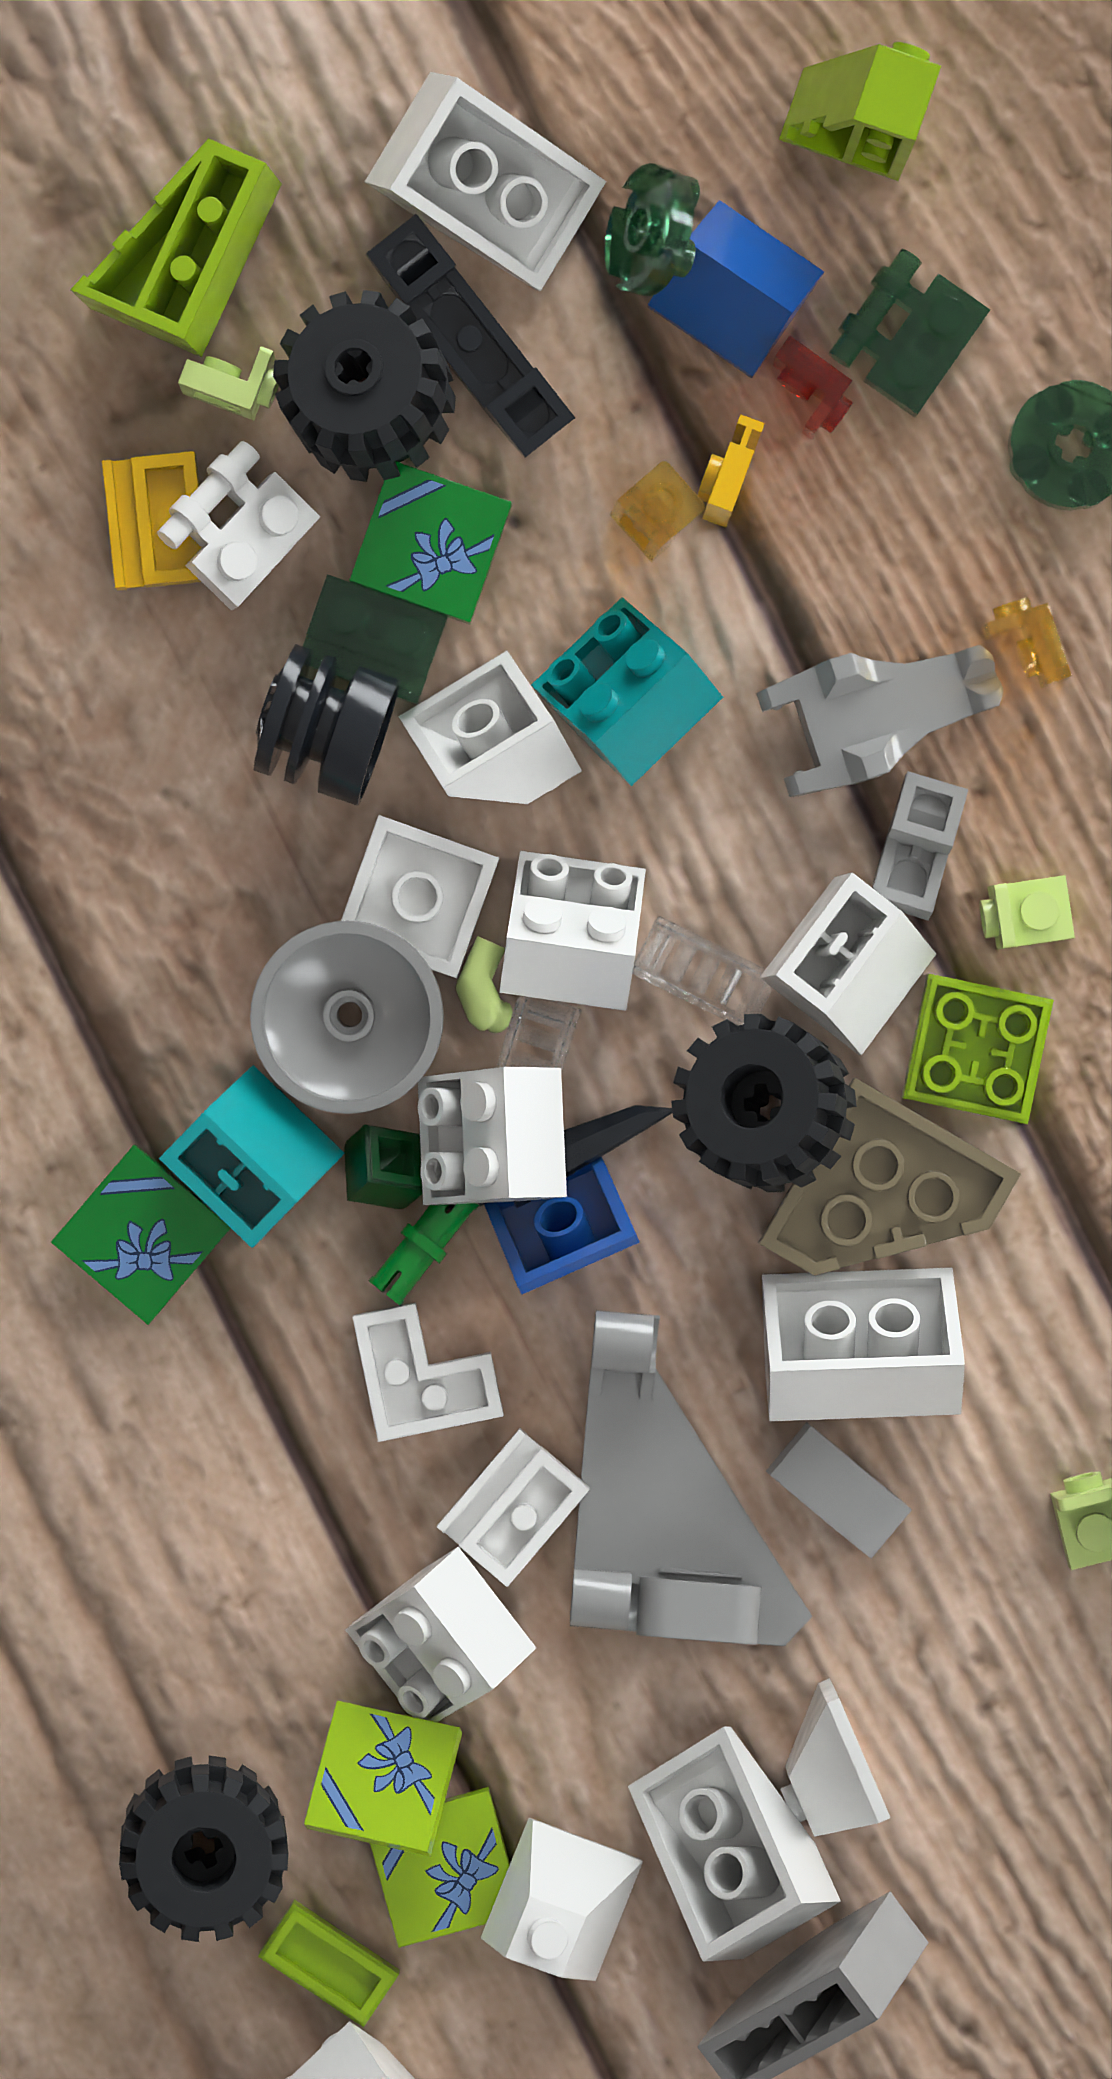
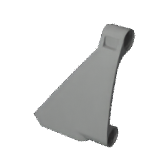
[570,1310,812,1646]

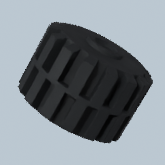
[273,290,456,482]
[671,1014,857,1192]
[119,1755,289,1942]

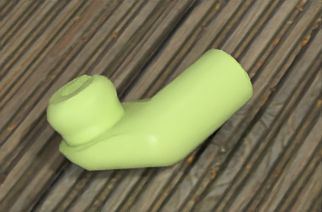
[456,936,513,1033]

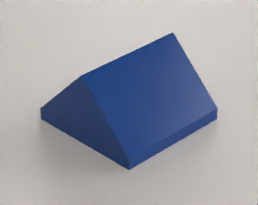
[647,200,824,378]
[484,1157,640,1295]

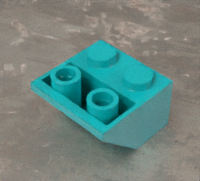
[531,597,723,786]
[159,1065,345,1248]

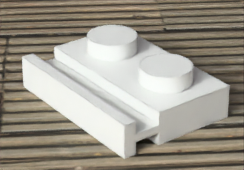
[437,1428,590,1587]

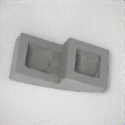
[872,771,968,920]
[766,1422,912,1559]

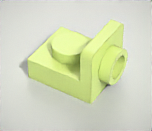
[178,346,279,421]
[979,875,1075,950]
[1050,1472,1112,1570]

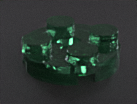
[604,163,700,297]
[1008,380,1112,511]

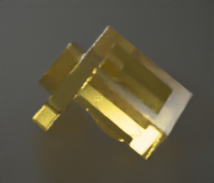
[610,461,705,563]
[982,597,1072,689]

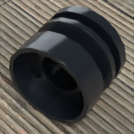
[253,644,401,806]

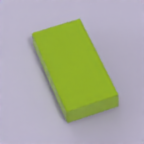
[258,1899,400,2028]

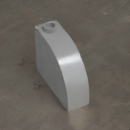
[697,1892,929,2079]

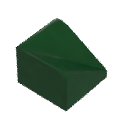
[344,1124,423,1209]

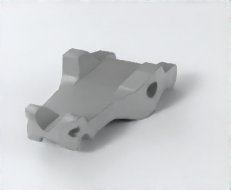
[756,645,1003,797]

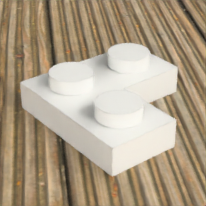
[353,1302,504,1442]

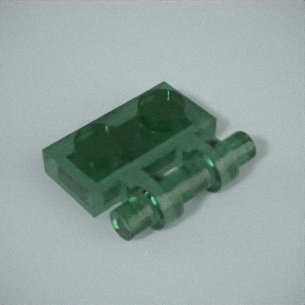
[829,248,990,418]

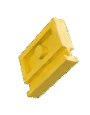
[696,414,765,528]
[102,451,202,591]

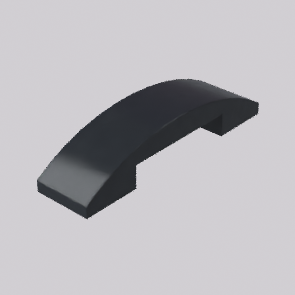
[366,214,575,458]

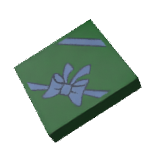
[349,461,512,625]
[51,1144,231,1325]

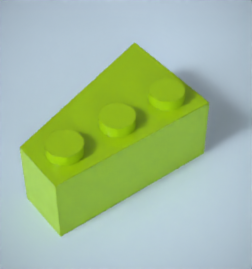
[779,42,942,181]
[70,138,282,357]

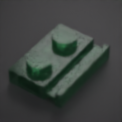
[303,574,448,705]

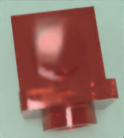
[772,336,854,440]

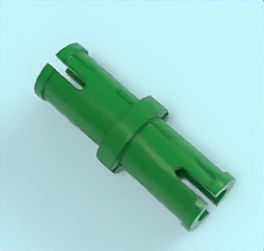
[368,1203,479,1306]

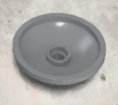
[250,920,444,1114]

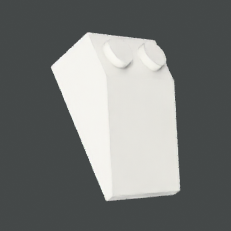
[365,72,607,291]
[628,1727,841,1962]

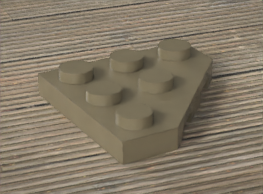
[758,1078,1021,1276]

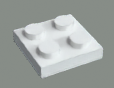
[341,815,499,978]

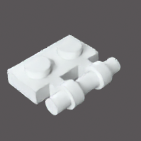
[157,441,321,610]

